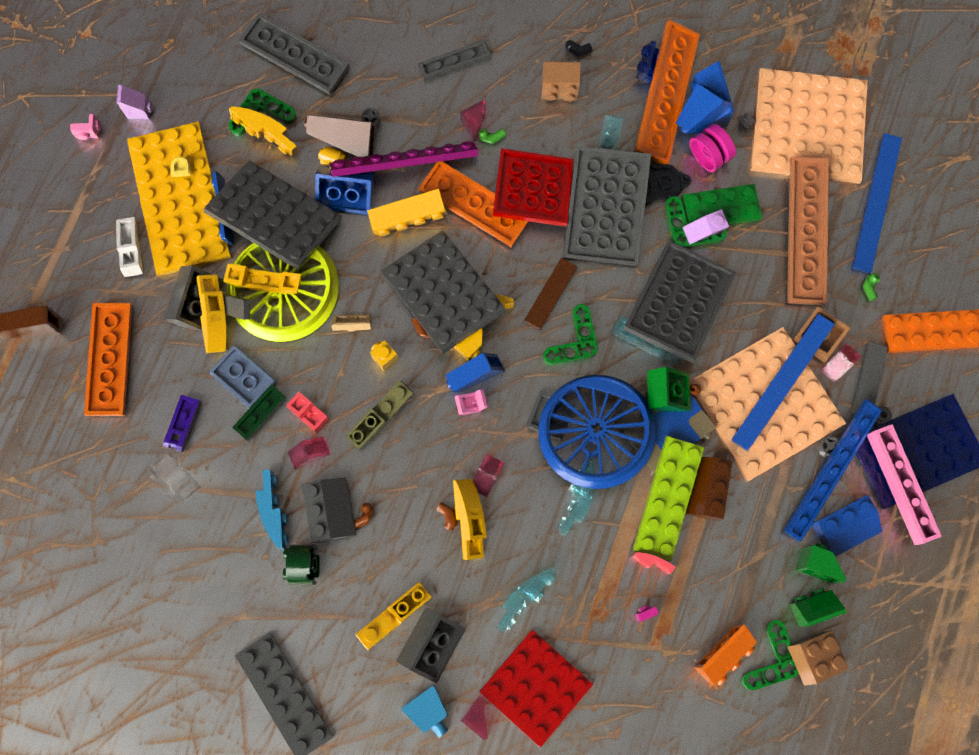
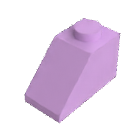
[117,85,153,119]
[682,209,729,245]

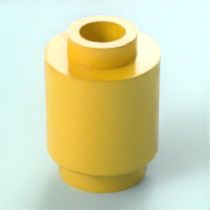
[318,146,347,166]

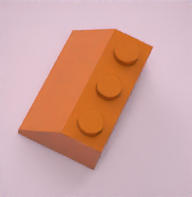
[694,624,757,686]

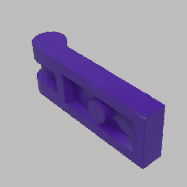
[163,395,201,452]

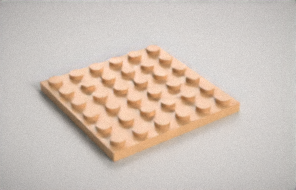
[750,68,868,184]
[690,327,846,482]

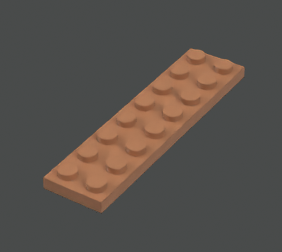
[787,156,829,305]

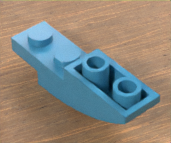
[256,470,288,550]

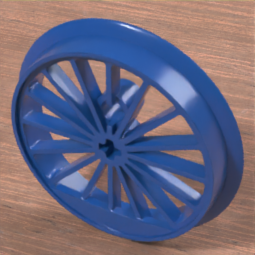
[538,375,656,489]

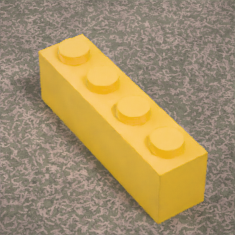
[367,189,447,236]

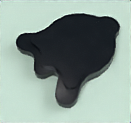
[645,164,691,206]

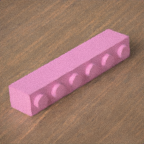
[867,424,942,545]

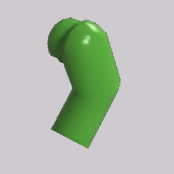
[478,128,506,144]
[863,273,880,301]

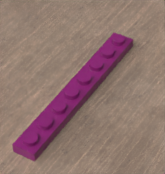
[329,141,478,177]

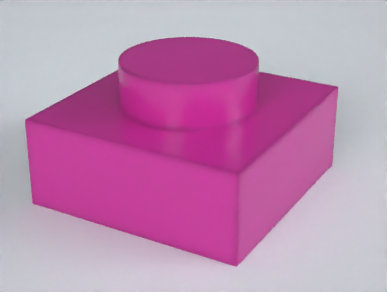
[635,604,659,622]

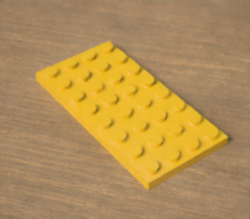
[127,121,231,277]

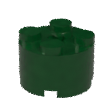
[283,544,320,585]

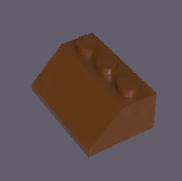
[685,457,733,521]

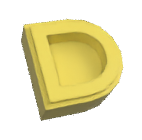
[171,157,191,177]

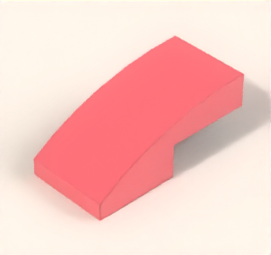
[286,392,329,433]
[632,552,675,574]

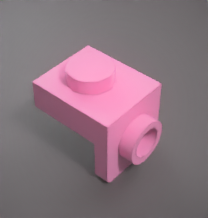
[70,113,101,140]
[455,389,487,415]

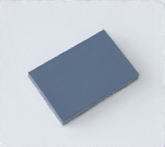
[208,344,277,408]

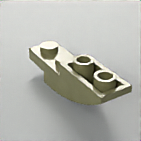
[345,380,415,450]

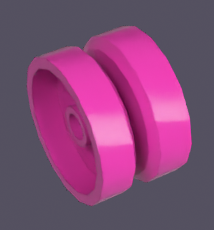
[689,124,736,172]

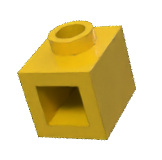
[370,340,398,371]

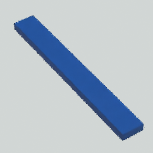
[852,133,902,274]
[731,314,835,452]
[783,399,883,542]

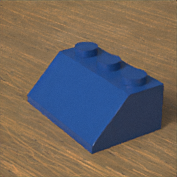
[691,61,734,128]
[315,165,375,215]
[811,495,882,557]

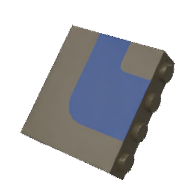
[611,391,716,475]

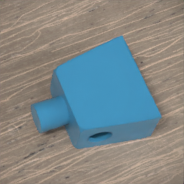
[401,685,448,738]

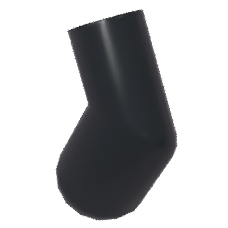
[565,40,592,57]

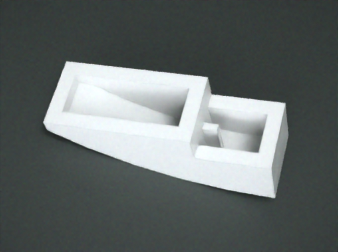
[116,217,143,277]

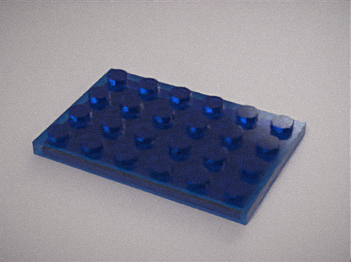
[856,394,979,509]

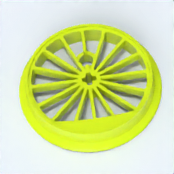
[226,243,339,342]

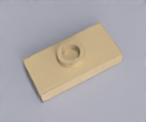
[332,314,372,332]

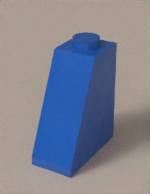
[676,83,733,135]
[445,353,505,392]

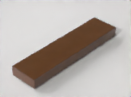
[524,258,578,330]

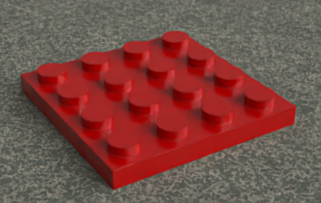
[492,148,574,227]
[479,630,593,748]

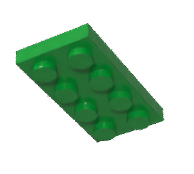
[681,184,762,225]

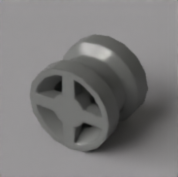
[361,108,381,129]
[817,436,839,458]

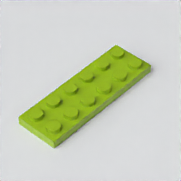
[633,436,704,561]

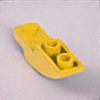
[229,106,297,156]
[196,274,226,353]
[453,479,487,560]
[355,582,432,651]

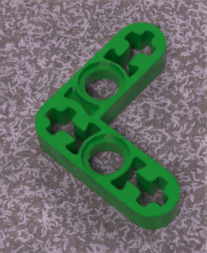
[229,89,297,136]
[665,196,727,249]
[543,304,598,365]
[741,620,799,690]

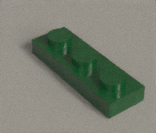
[232,384,287,441]

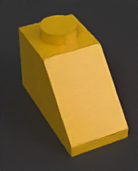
[454,328,482,361]

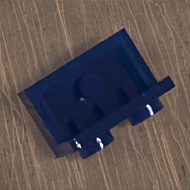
[636,41,660,85]

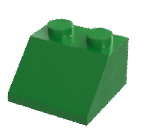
[647,367,691,412]
[796,543,846,584]
[790,588,847,627]

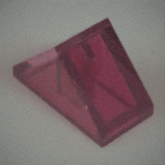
[460,100,486,141]
[820,343,861,383]
[288,437,331,470]
[473,454,504,497]
[461,696,487,740]

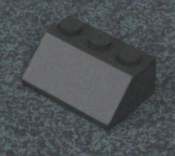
[164,265,223,332]
[302,477,356,544]
[396,607,466,683]

